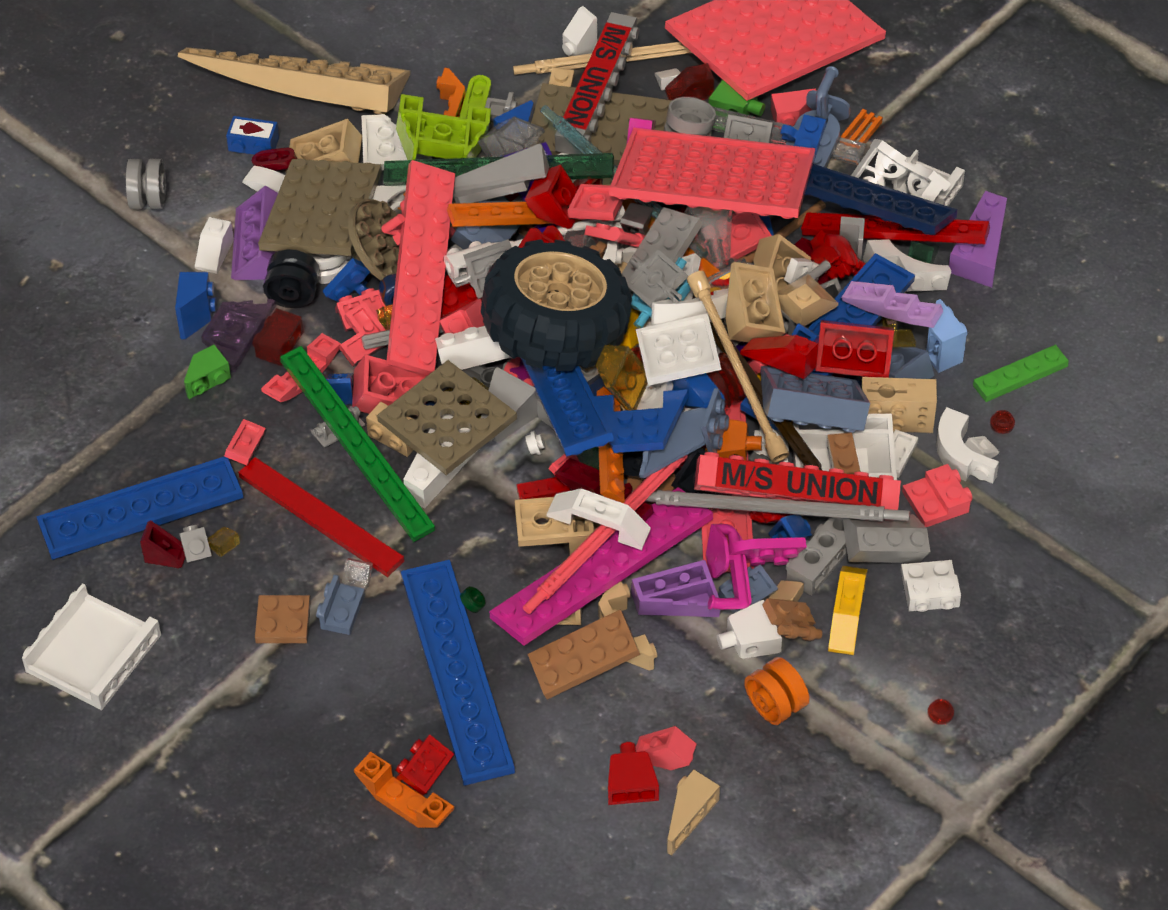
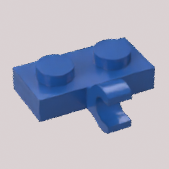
[780,114,827,164]
[323,258,370,302]

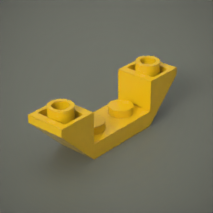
[828,566,868,655]

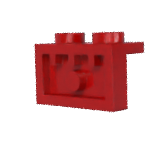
[516,477,571,500]
[395,734,454,796]

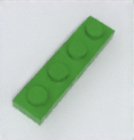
[973,344,1069,402]

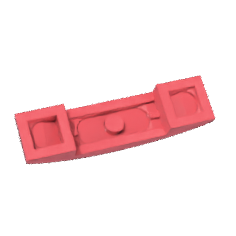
[261,333,341,402]

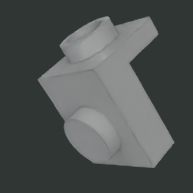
[485,92,518,121]
[179,525,212,563]

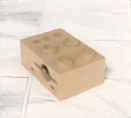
[861,377,937,433]

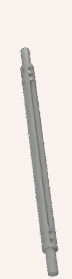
[632,490,910,522]

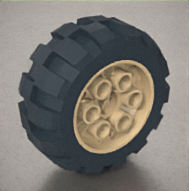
[481,239,632,371]

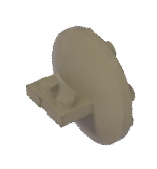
[348,199,400,280]

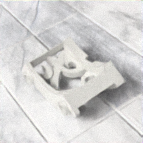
[851,139,951,202]

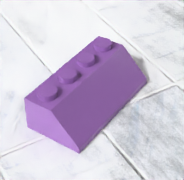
[231,186,278,280]

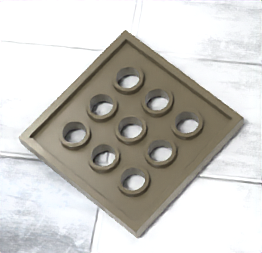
[377,360,517,475]

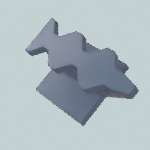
[639,388,729,478]

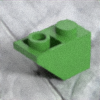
[184,345,231,399]

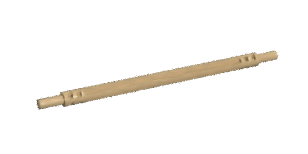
[513,42,692,75]

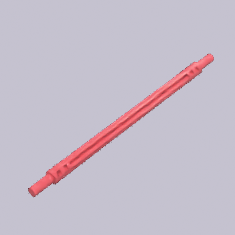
[523,454,688,614]

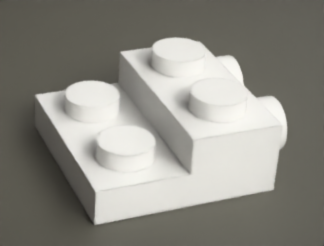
[901,560,961,612]

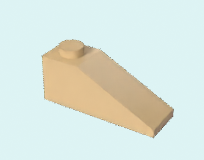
[667,770,720,856]

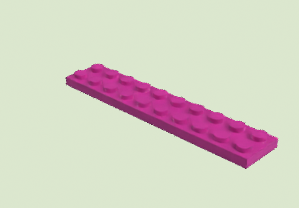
[489,487,713,646]

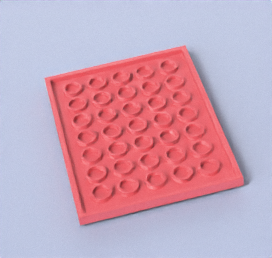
[665,0,886,101]
[609,128,816,219]

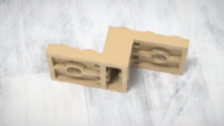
[515,497,600,556]

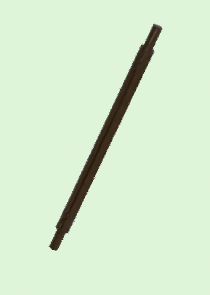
[692,293,822,470]

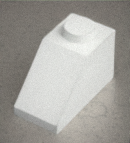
[562,6,597,56]
[195,217,234,274]

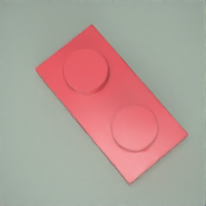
[224,419,266,466]

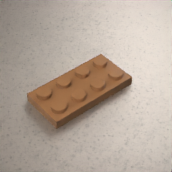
[528,609,641,699]

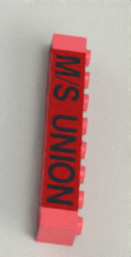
[694,452,901,510]

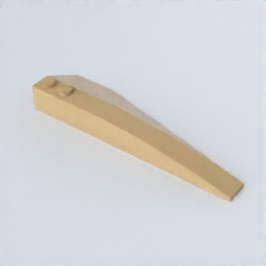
[178,47,410,114]

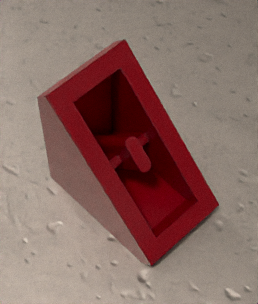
[140,520,185,568]

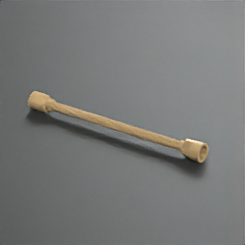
[686,271,790,463]

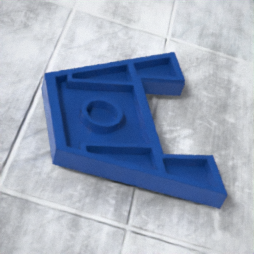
[594,389,689,453]

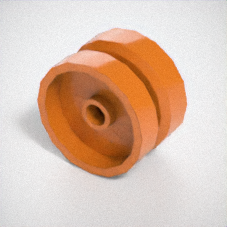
[744,657,810,725]

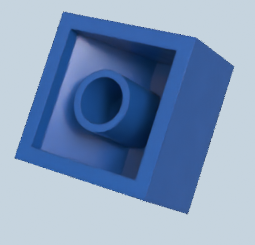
[175,272,217,339]

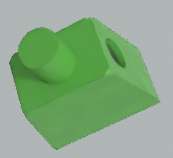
[709,80,765,119]

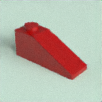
[740,335,818,379]

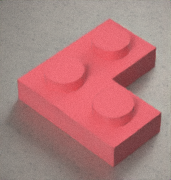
[339,302,386,366]

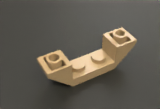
[598,581,657,670]

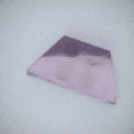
[201,299,276,372]

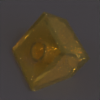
[595,345,648,410]

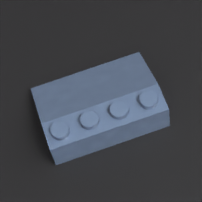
[760,365,870,433]

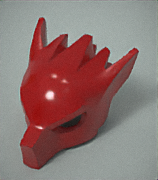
[810,230,866,280]

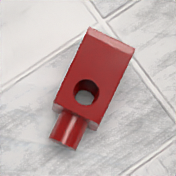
[608,742,659,805]

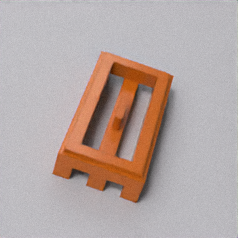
[840,109,883,151]

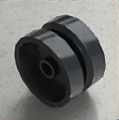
[263,249,320,309]

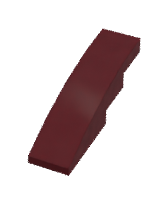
[555,458,654,521]

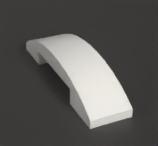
[651,288,729,325]

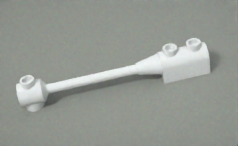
[444,205,625,286]

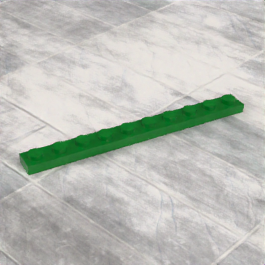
[280,346,435,542]

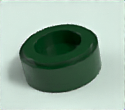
[460,586,486,613]

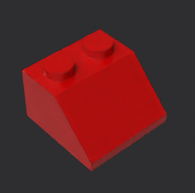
[525,164,578,229]

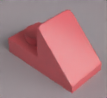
[439,299,484,334]

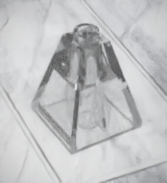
[684,206,732,271]

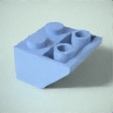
[926,299,967,373]

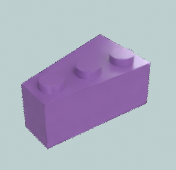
[631,560,720,617]

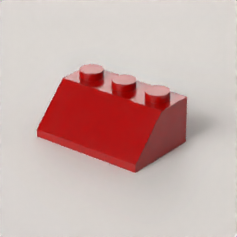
[815,320,894,378]

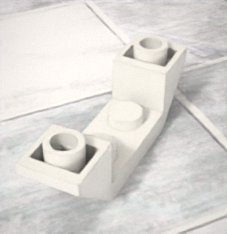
[547,489,651,550]

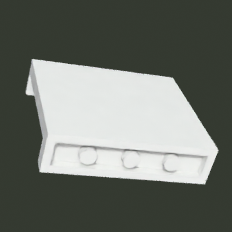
[22,583,161,710]

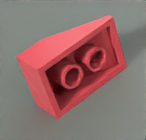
[352,354,427,414]

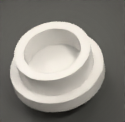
[525,431,545,455]

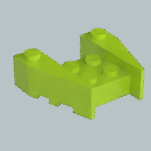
[396,94,491,175]

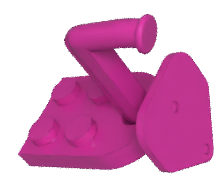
[706,524,807,610]

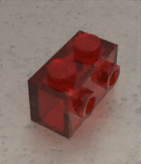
[253,308,304,366]

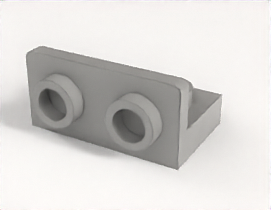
[724,114,774,143]

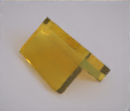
[882,317,916,347]

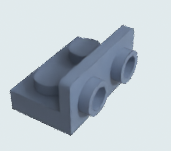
[718,565,778,614]
[316,575,365,635]

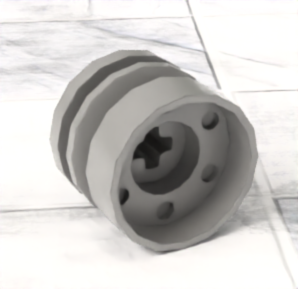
[664,97,716,136]

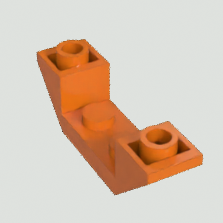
[436,68,466,117]
[354,751,454,828]

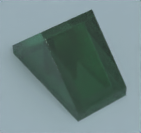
[908,241,939,264]

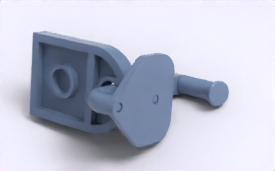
[785,66,850,168]

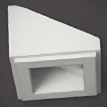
[655,68,683,90]
[965,436,999,458]

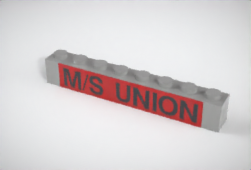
[555,12,640,157]

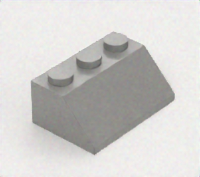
[843,514,930,563]

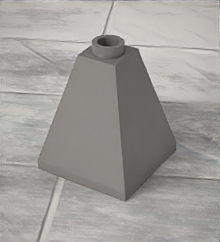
[481,367,539,443]

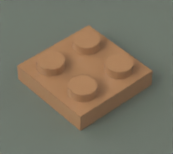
[255,595,310,643]

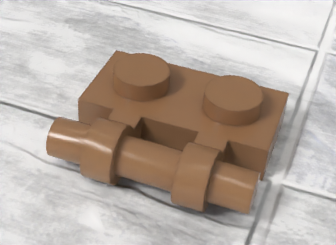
[762,598,823,641]

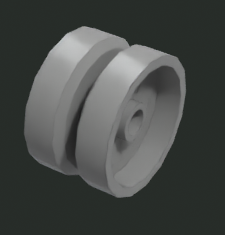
[126,158,166,209]

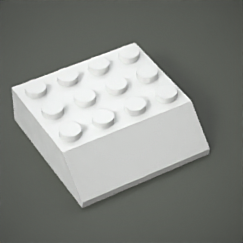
[792,414,897,480]

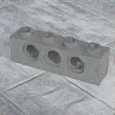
[785,517,847,596]

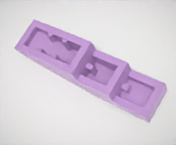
[841,281,943,328]

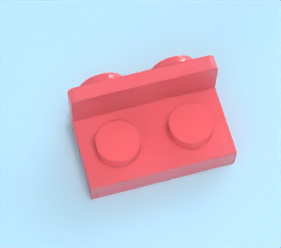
[335,288,391,332]

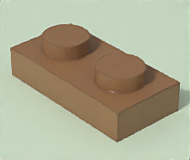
[827,432,861,475]

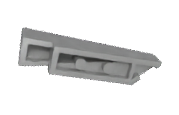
[453,144,550,203]

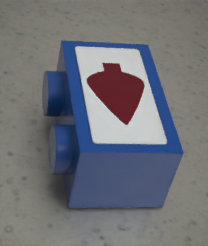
[226,116,279,155]

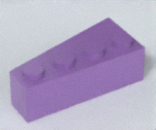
[949,191,1007,288]

